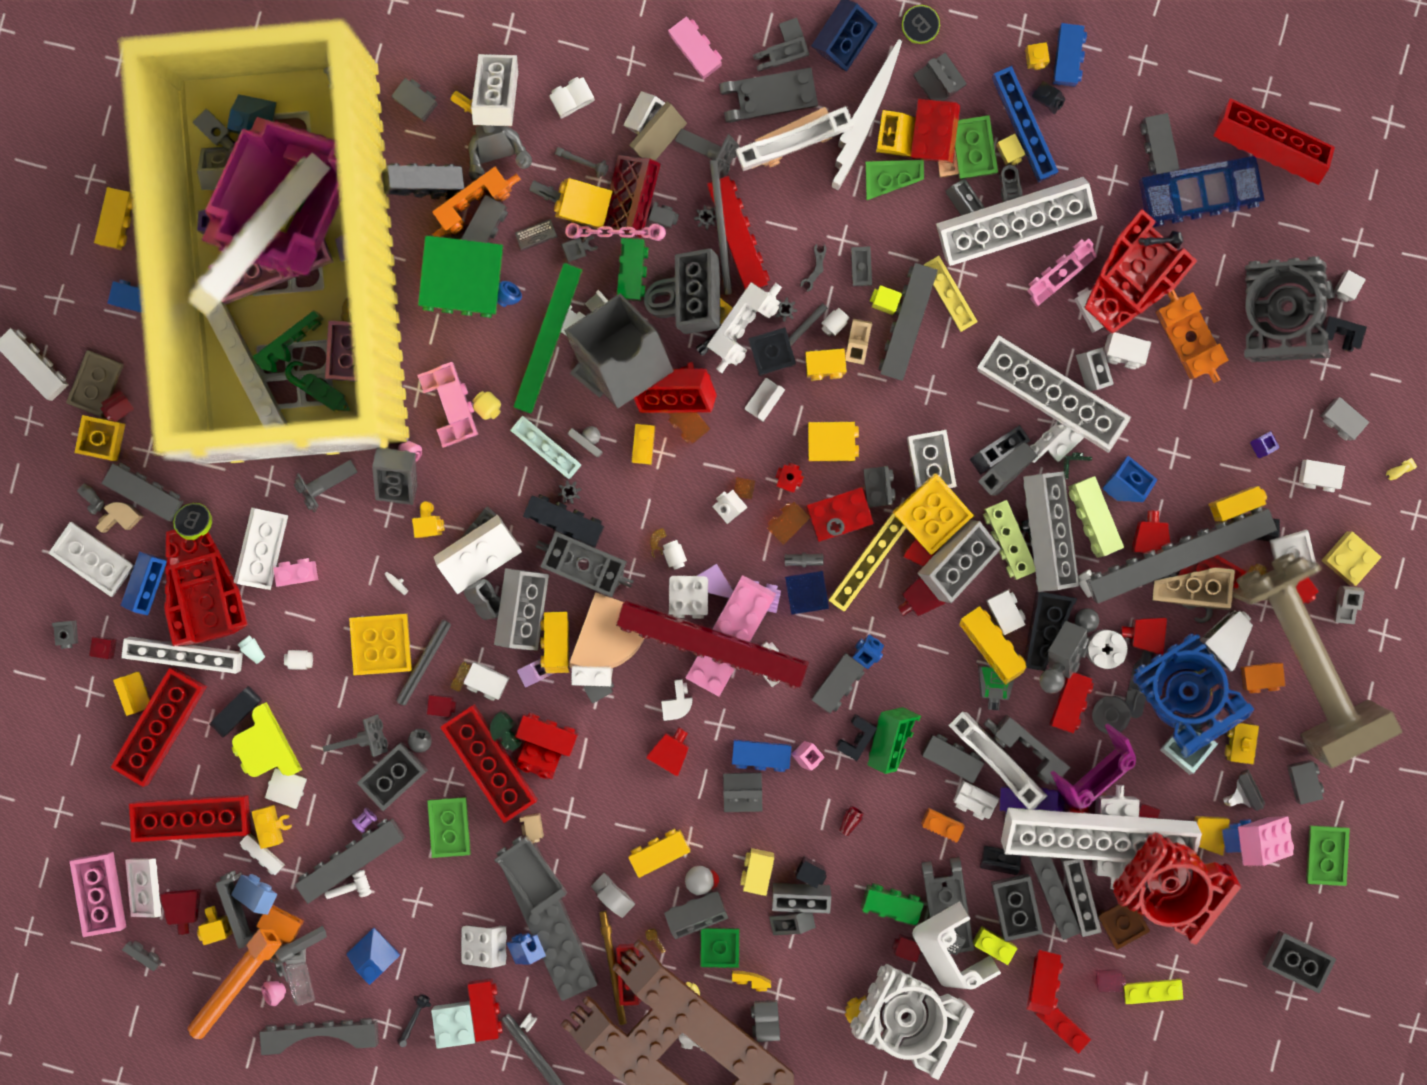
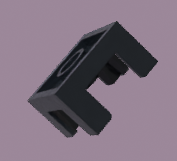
[1317,316,1367,352]
[748,327,796,377]
[836,714,877,761]

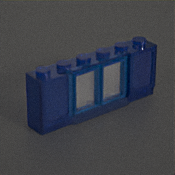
[1139,156,1265,227]

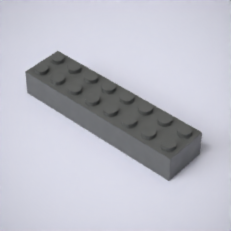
[503,842,598,1001]

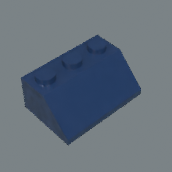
[811,0,878,72]

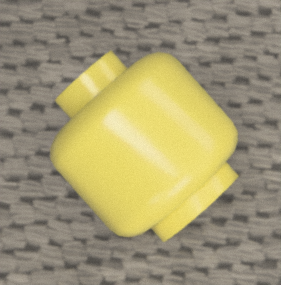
[472,391,501,420]

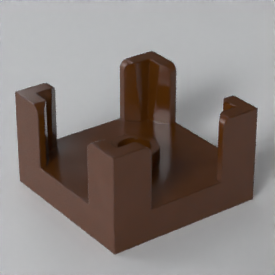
[1097,903,1150,950]

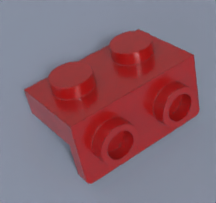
[517,741,562,780]

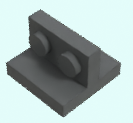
[913,53,967,101]
[723,772,762,812]

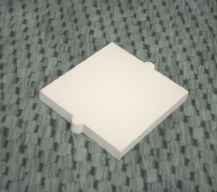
[265,768,307,809]

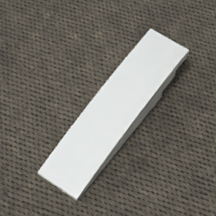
[832,40,902,190]

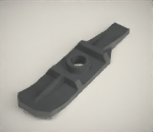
[1125,650,1152,719]

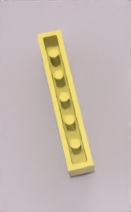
[828,507,906,612]

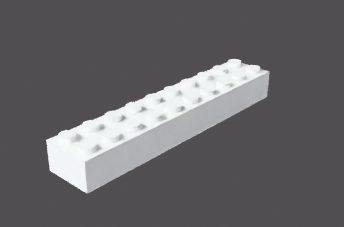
[188,153,330,316]
[1001,808,1202,862]

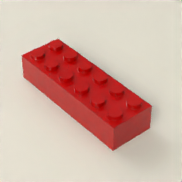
[1213,98,1335,185]
[110,667,207,787]
[440,704,538,823]
[129,795,251,842]

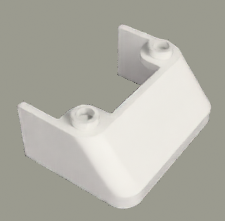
[913,901,1001,989]

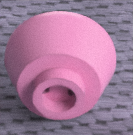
[398,441,422,462]
[261,981,286,1006]

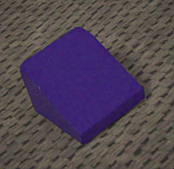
[1250,431,1280,458]

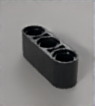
[209,686,262,738]

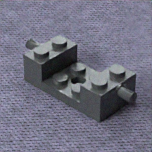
[535,531,634,597]
[984,715,1070,785]

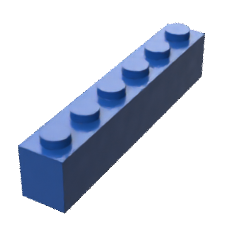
[992,66,1058,183]

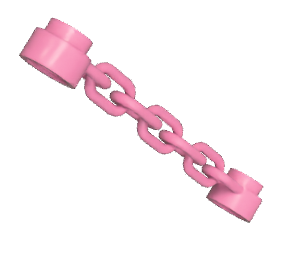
[565,223,665,241]

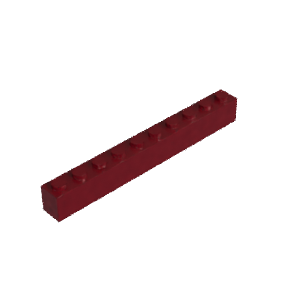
[616,601,809,688]

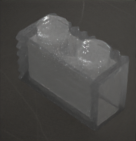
[285,962,316,1006]

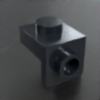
[1032,81,1066,114]

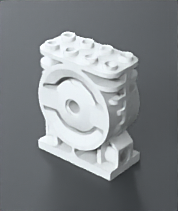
[850,964,974,1080]

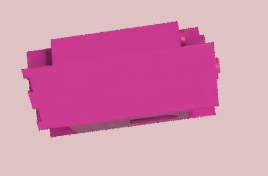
[202,117,342,278]

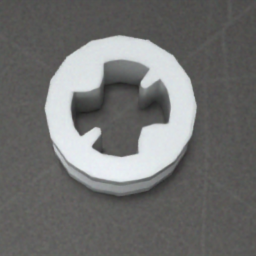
[520,1013,537,1032]

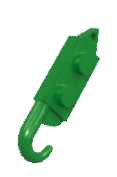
[285,361,350,412]

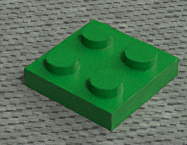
[701,928,740,968]

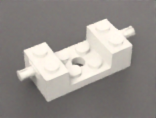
[707,283,782,373]
[1092,785,1139,889]

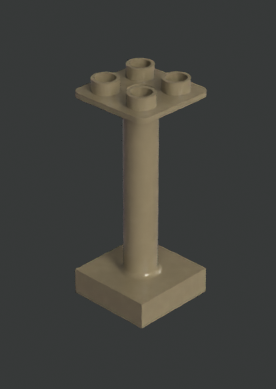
[1232,553,1402,768]

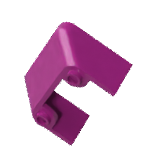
[1051,723,1136,808]

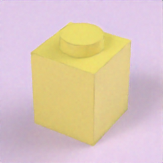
[996,134,1025,166]

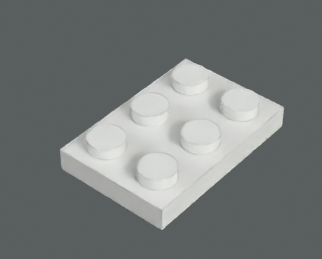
[125,859,161,917]

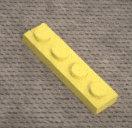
[924,256,978,332]

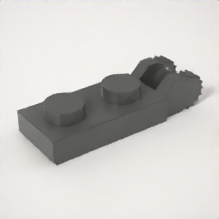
[753,36,809,71]

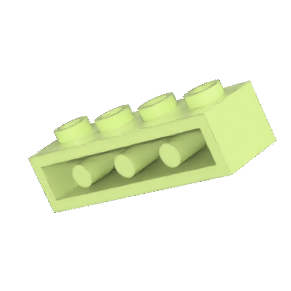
[1068,476,1124,558]
[983,500,1036,580]

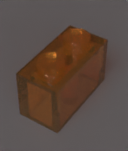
[668,412,711,444]
[767,502,811,545]

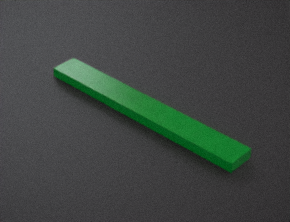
[514,263,583,414]

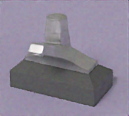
[1223,769,1265,811]

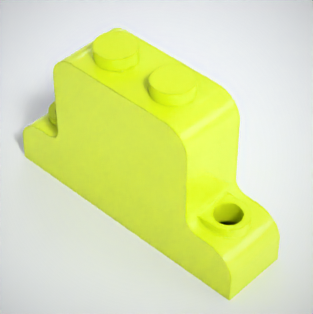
[232,702,302,777]

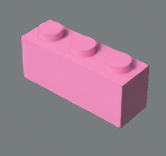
[668,16,722,80]

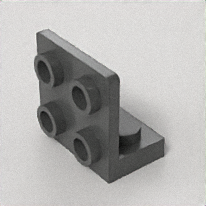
[863,466,895,507]

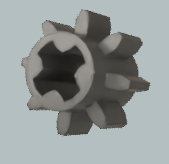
[694,205,716,230]
[776,297,797,322]
[558,480,582,504]

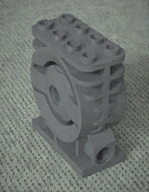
[1244,257,1330,362]

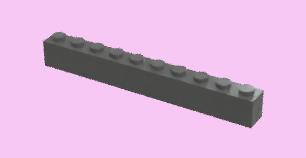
[1086,506,1277,603]

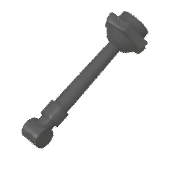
[554,147,609,178]

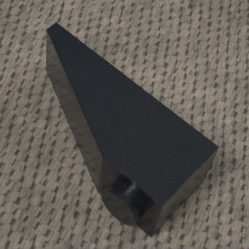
[970,425,1031,475]

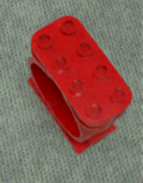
[1113,832,1241,945]

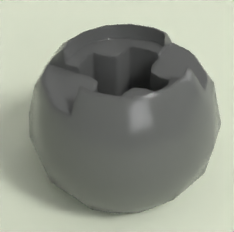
[408,729,432,753]

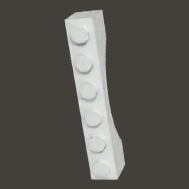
[736,107,853,171]
[949,712,1047,809]

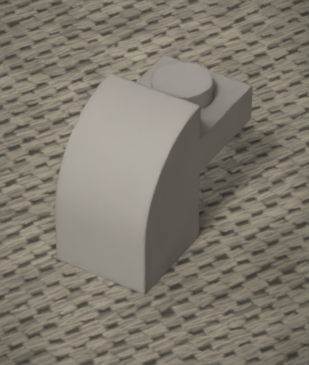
[1334,586,1365,624]
[591,873,635,918]

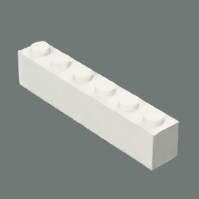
[122,637,243,674]

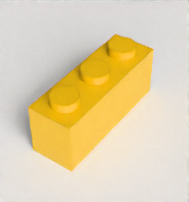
[94,187,135,250]
[541,612,569,673]
[628,829,691,878]

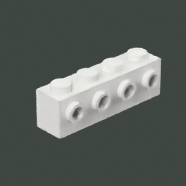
[0,328,68,401]

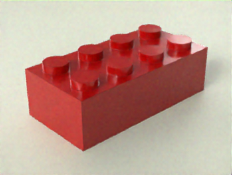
[633,369,717,413]

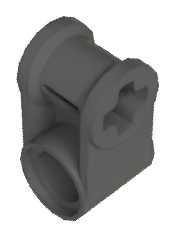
[999,165,1023,202]

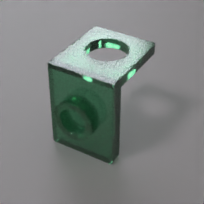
[1063,452,1092,480]

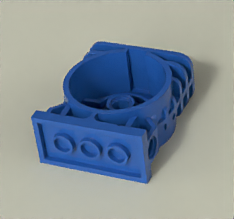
[1133,633,1254,758]

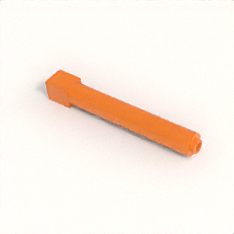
[188,929,282,1039]

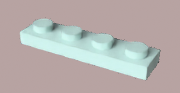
[511,416,582,480]

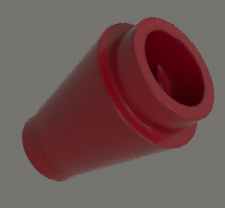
[839,806,864,836]

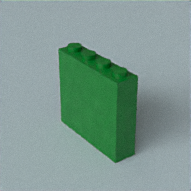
[418,236,503,318]

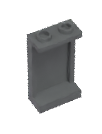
[494,836,567,917]
[216,870,257,949]

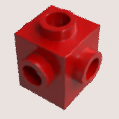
[775,463,804,493]

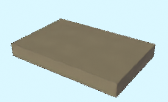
[629,102,687,161]
[66,350,124,417]

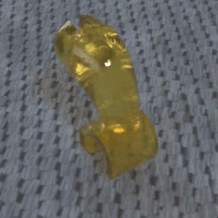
[340,296,352,322]
[650,528,666,558]
[450,662,471,692]

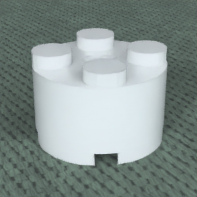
[1086,629,1127,669]

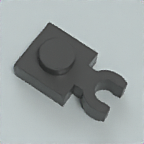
[561,236,598,262]

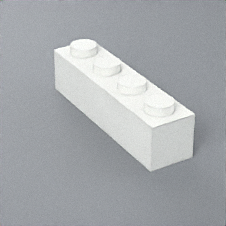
[240,834,285,875]

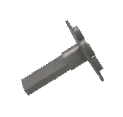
[675,128,740,179]
[294,460,357,513]
[323,715,388,757]
[270,926,327,982]

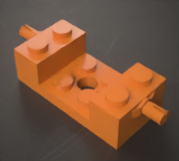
[432,167,521,237]
[1155,290,1229,384]

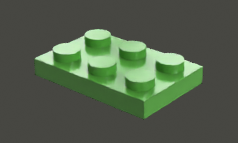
[955,116,998,179]
[427,797,471,858]
[1306,825,1350,886]

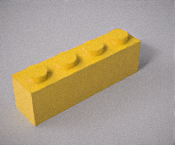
[959,606,1026,685]

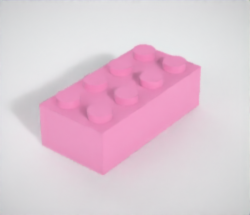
[70,852,127,937]

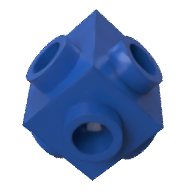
[853,634,884,669]

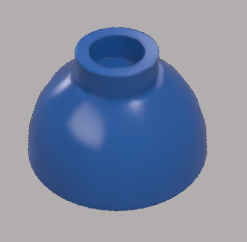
[498,281,522,307]

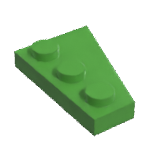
[866,160,924,200]

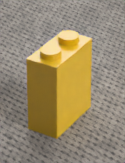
[554,178,612,229]
[808,422,859,462]
[1209,486,1267,521]

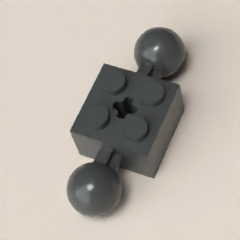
[1039,608,1099,694]

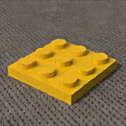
[892,473,974,555]
[349,614,412,675]

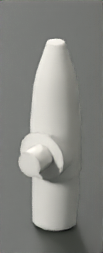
[385,572,408,595]

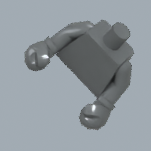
[468,125,532,181]

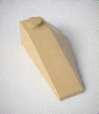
[1152,568,1235,610]

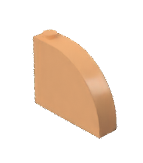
[569,592,645,669]

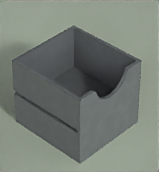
[564,294,673,409]

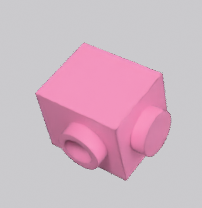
[791,741,825,771]

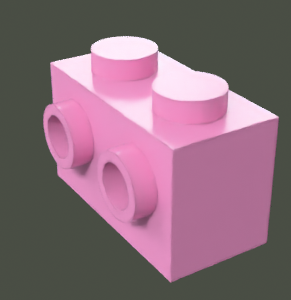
[273,558,318,587]

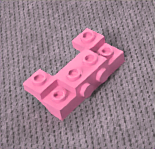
[1027,239,1097,307]
[417,362,478,448]

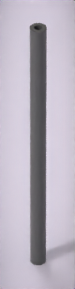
[710,160,732,295]

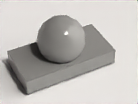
[568,426,603,458]

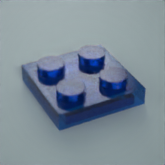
[785,571,829,615]

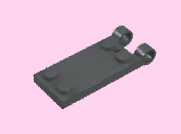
[719,68,818,123]
[921,857,974,954]

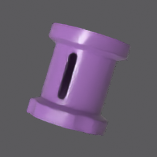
[352,807,378,833]

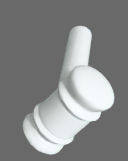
[325,870,372,899]

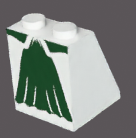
[1200,610,1253,671]

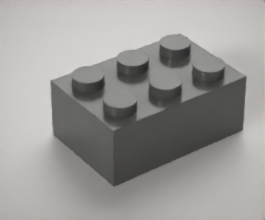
[372,448,417,505]
[357,742,428,811]
[991,874,1043,942]
[1262,930,1336,994]

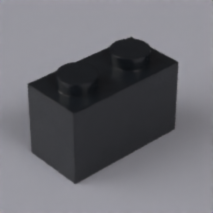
[795,856,827,889]

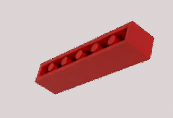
[707,176,770,290]

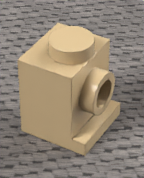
[520,813,544,843]

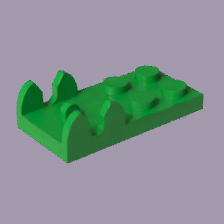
[252,310,324,373]

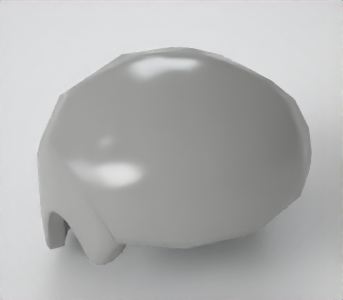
[685,866,714,895]

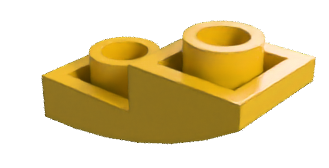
[732,971,771,991]

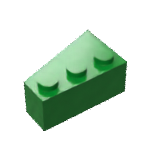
[617,238,649,301]
[867,707,921,774]
[861,883,924,926]

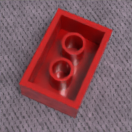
[911,99,960,163]
[806,487,874,542]

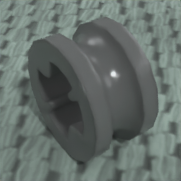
[827,518,844,536]

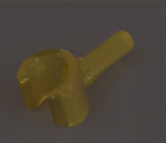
[645,929,666,953]

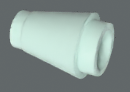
[238,635,265,664]

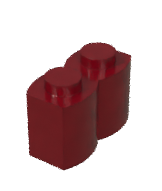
[100,390,134,422]

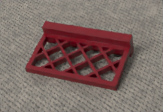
[602,155,661,238]

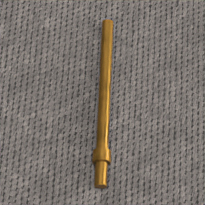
[599,910,627,1025]

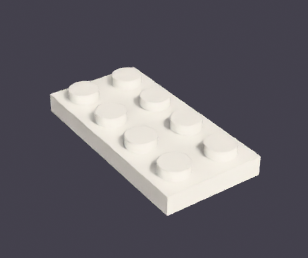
[234,508,288,590]
[49,522,134,597]

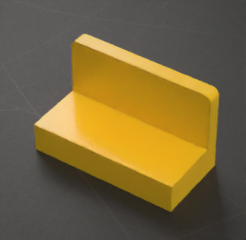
[113,672,150,716]

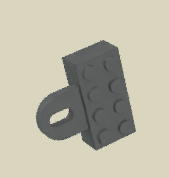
[644,248,720,334]

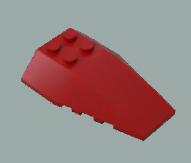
[1084,209,1197,334]
[164,529,248,646]

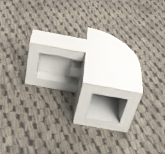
[661,679,693,721]

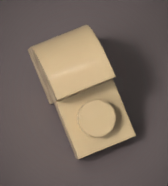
[845,319,872,364]
[96,502,144,533]

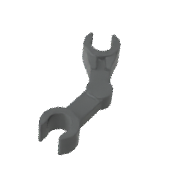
[800,244,827,292]

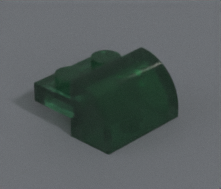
[490,709,522,752]

